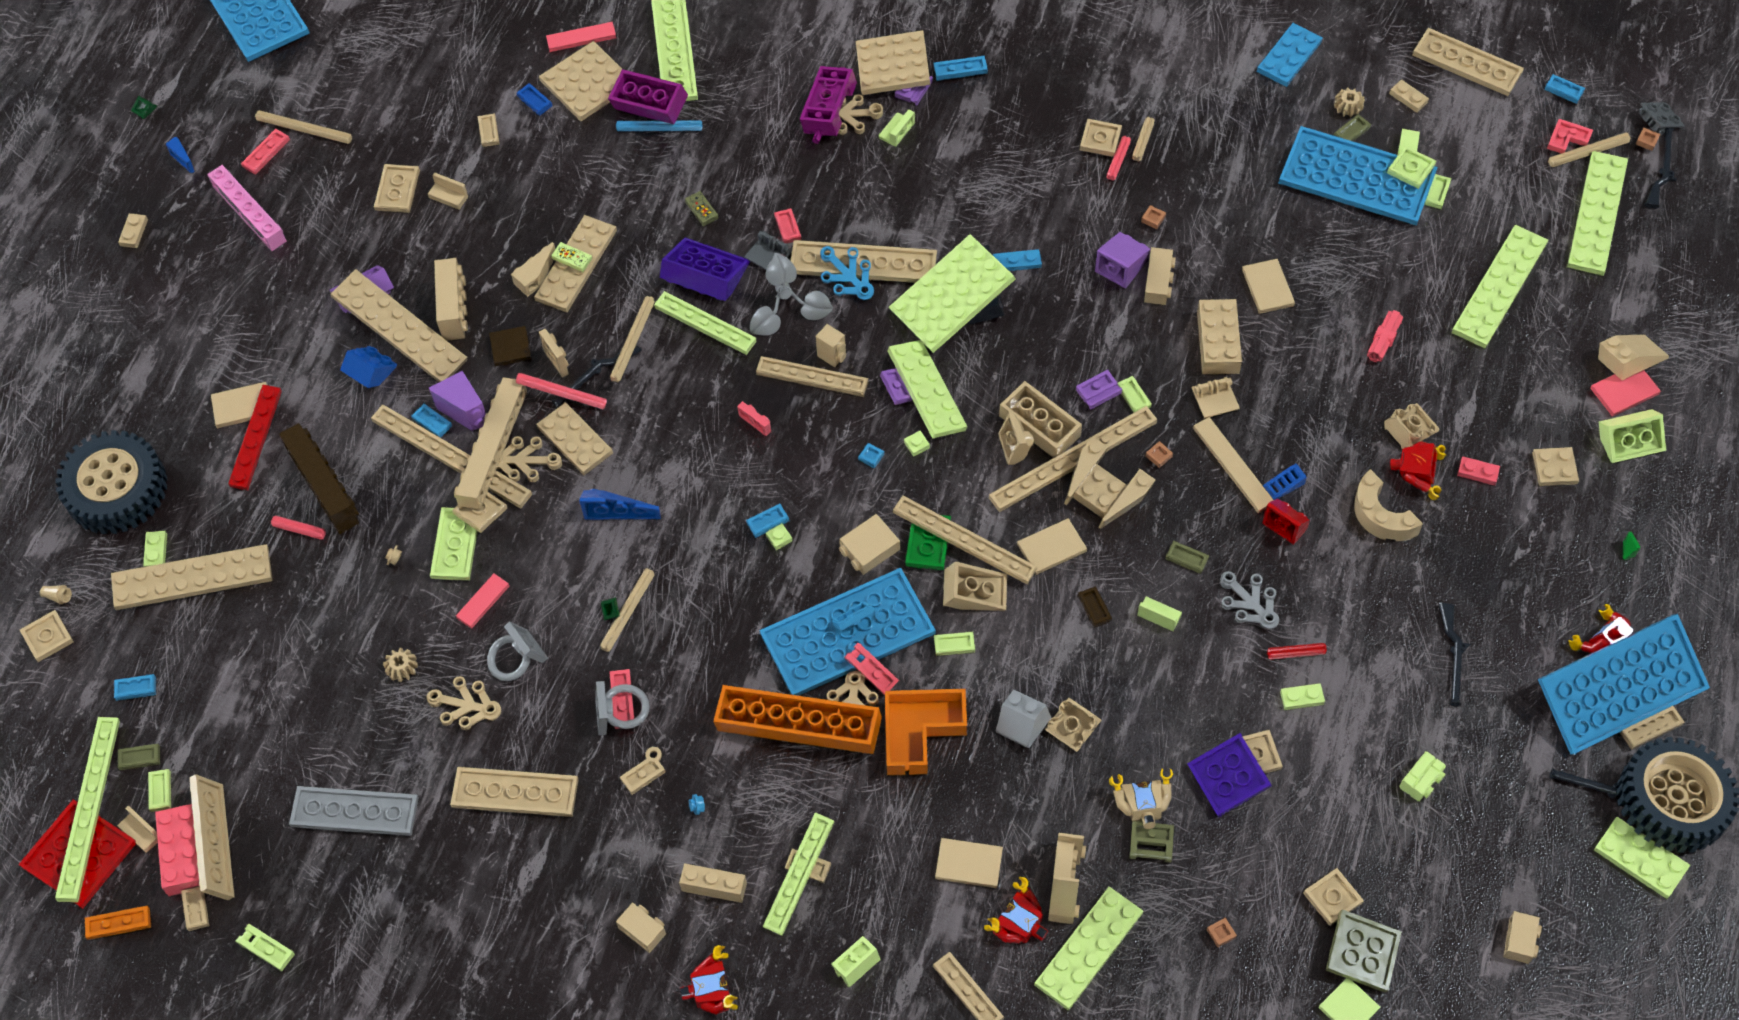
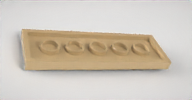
[1413,28,1524,96]
[534,215,617,312]
[450,767,578,817]
[190,775,234,900]

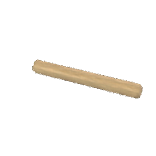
[1548,133,1631,167]
[600,568,654,652]

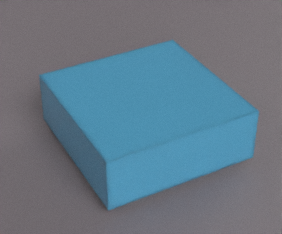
[858,443,884,468]

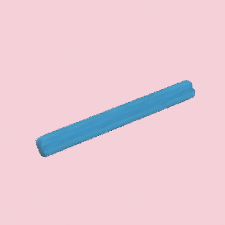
[616,120,703,131]

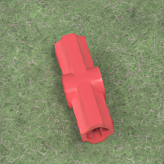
[1367,310,1403,362]

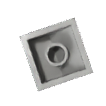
[996,690,1051,748]

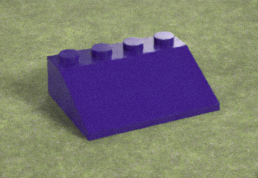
[660,238,750,301]

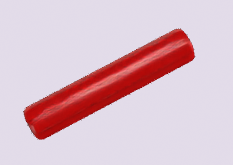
[1267,643,1327,660]

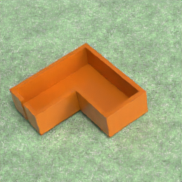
[885,689,967,775]

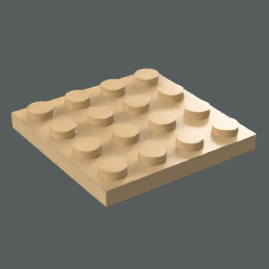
[856,30,931,95]
[539,41,622,122]

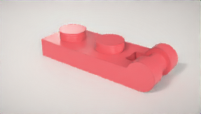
[844,643,899,695]

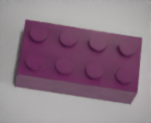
[608,69,688,124]

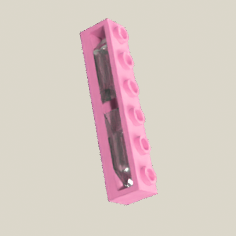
[207,165,287,251]

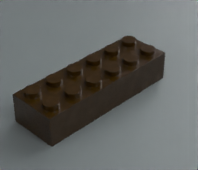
[279,423,359,535]

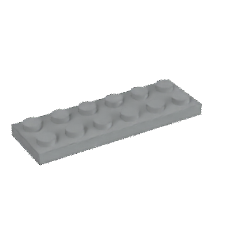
[289,786,419,836]

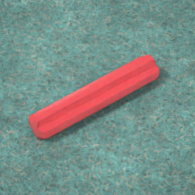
[1106,136,1131,181]
[271,516,326,540]

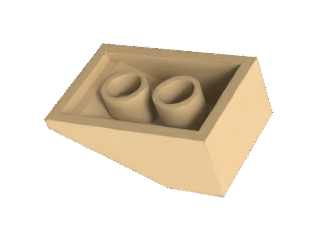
[1598,335,1669,380]
[943,562,1007,611]

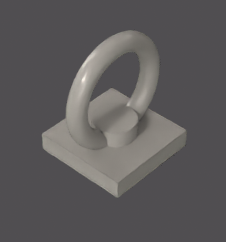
[487,621,548,681]
[595,681,650,735]

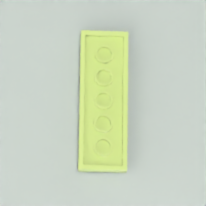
[887,340,967,438]
[1034,887,1143,1011]

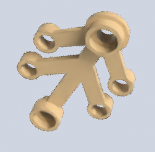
[838,94,883,135]
[497,436,562,482]
[827,671,879,706]
[427,676,501,730]

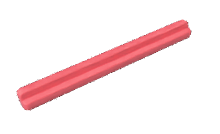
[516,373,607,409]

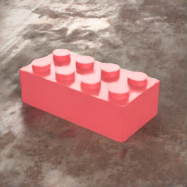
[155,804,199,896]

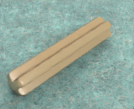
[1132,117,1155,162]

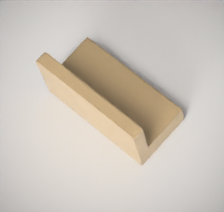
[428,173,468,210]
[117,806,158,853]

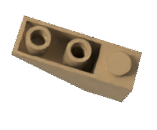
[511,242,555,297]

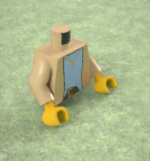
[1109,769,1173,829]

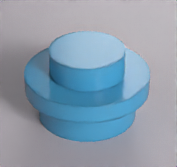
[689,794,705,815]

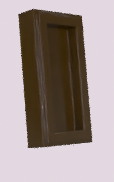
[1078,586,1112,628]

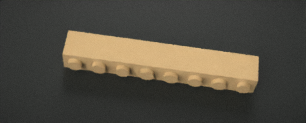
[454,378,527,509]

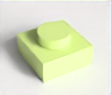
[904,431,930,457]
[766,524,792,550]

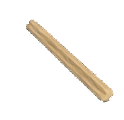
[255,110,352,144]
[610,296,654,382]

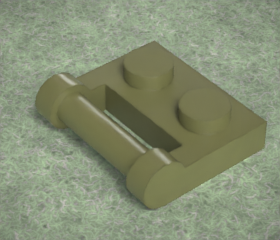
[1130,821,1174,863]

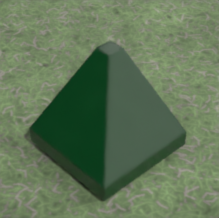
[131,96,157,119]
[601,597,620,620]

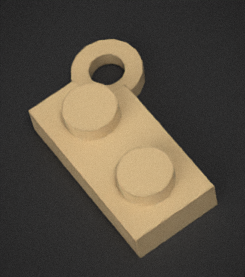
[620,747,665,795]

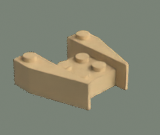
[1064,436,1156,529]
[1048,833,1086,924]

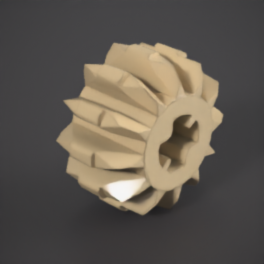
[1334,88,1365,118]
[383,648,418,682]

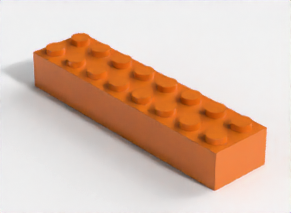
[713,685,882,754]

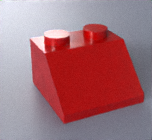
[1262,499,1310,545]

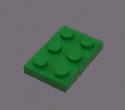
[905,515,951,571]

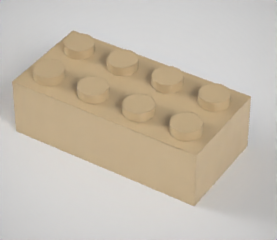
[434,258,468,341]
[1197,299,1242,374]
[999,381,1082,458]

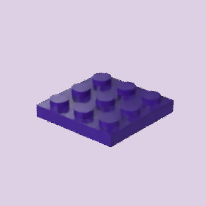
[1187,733,1272,817]

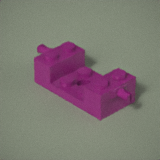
[799,66,857,144]

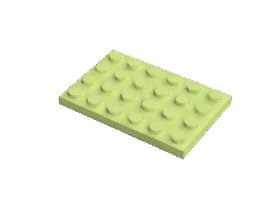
[889,234,1016,353]

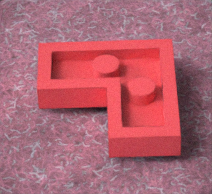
[1547,119,1593,154]

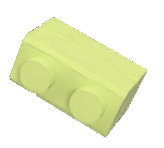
[1399,751,1446,801]

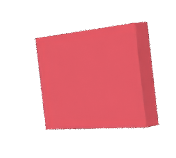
[1590,370,1661,417]

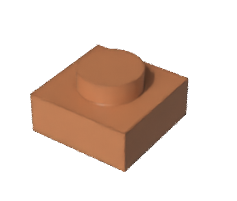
[1636,128,1660,151]
[1141,205,1166,229]
[1146,441,1173,468]
[1207,918,1237,947]

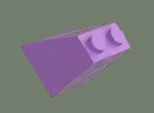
[1095,232,1150,289]
[429,371,486,431]

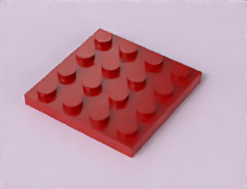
[18,799,136,909]

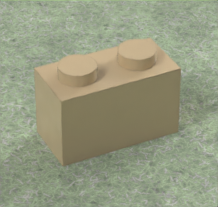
[816,324,846,367]
[616,902,666,953]
[1503,911,1542,964]

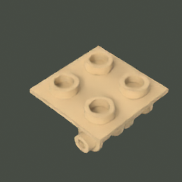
[1192,377,1240,418]

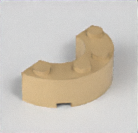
[1354,469,1423,541]

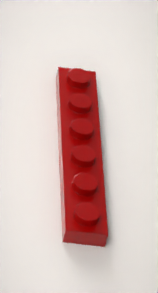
[228,385,282,490]

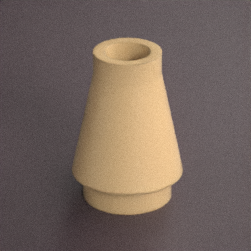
[40,585,72,604]

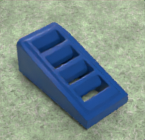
[166,137,195,173]
[1263,464,1307,500]

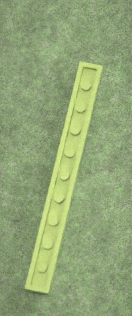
[55,717,120,902]

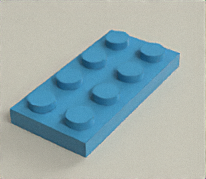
[1257,23,1323,87]

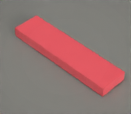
[546,22,616,52]

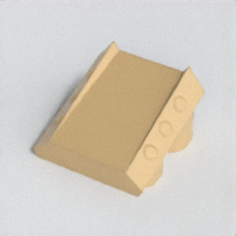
[1384,403,1439,449]
[1044,698,1101,752]

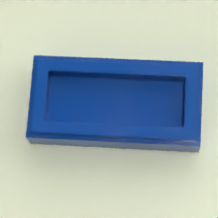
[516,83,552,116]

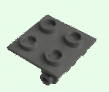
[1639,102,1685,136]
[744,231,793,270]

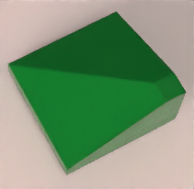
[1623,532,1640,560]

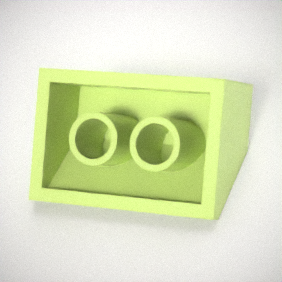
[1599,409,1666,463]

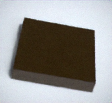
[489,326,531,367]

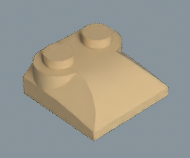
[998,412,1034,465]

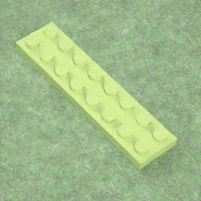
[651,0,698,101]
[1567,151,1628,276]
[1451,225,1548,349]

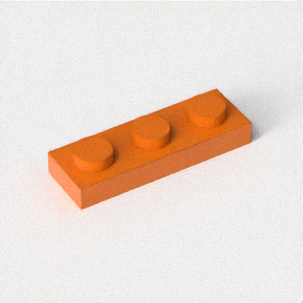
[85,906,151,940]

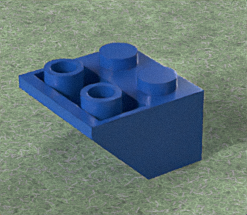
[340,346,397,388]

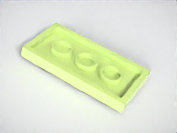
[430,507,478,581]
[1594,817,1690,899]

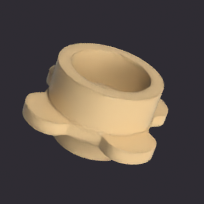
[385,545,402,565]

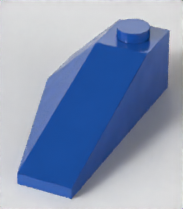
[580,489,661,520]

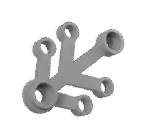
[1220,572,1279,630]

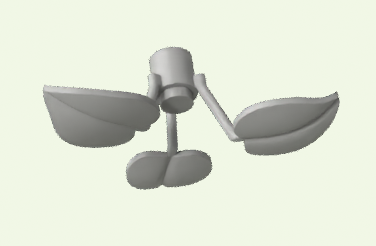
[750,253,833,336]

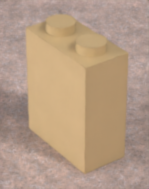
[839,514,900,575]

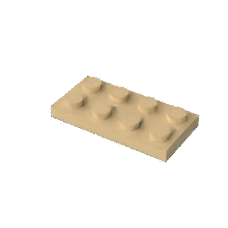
[536,402,613,475]

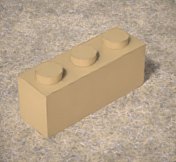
[1144,247,1176,305]
[679,863,747,903]

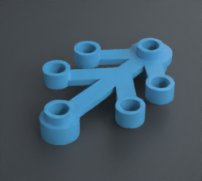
[820,246,874,300]

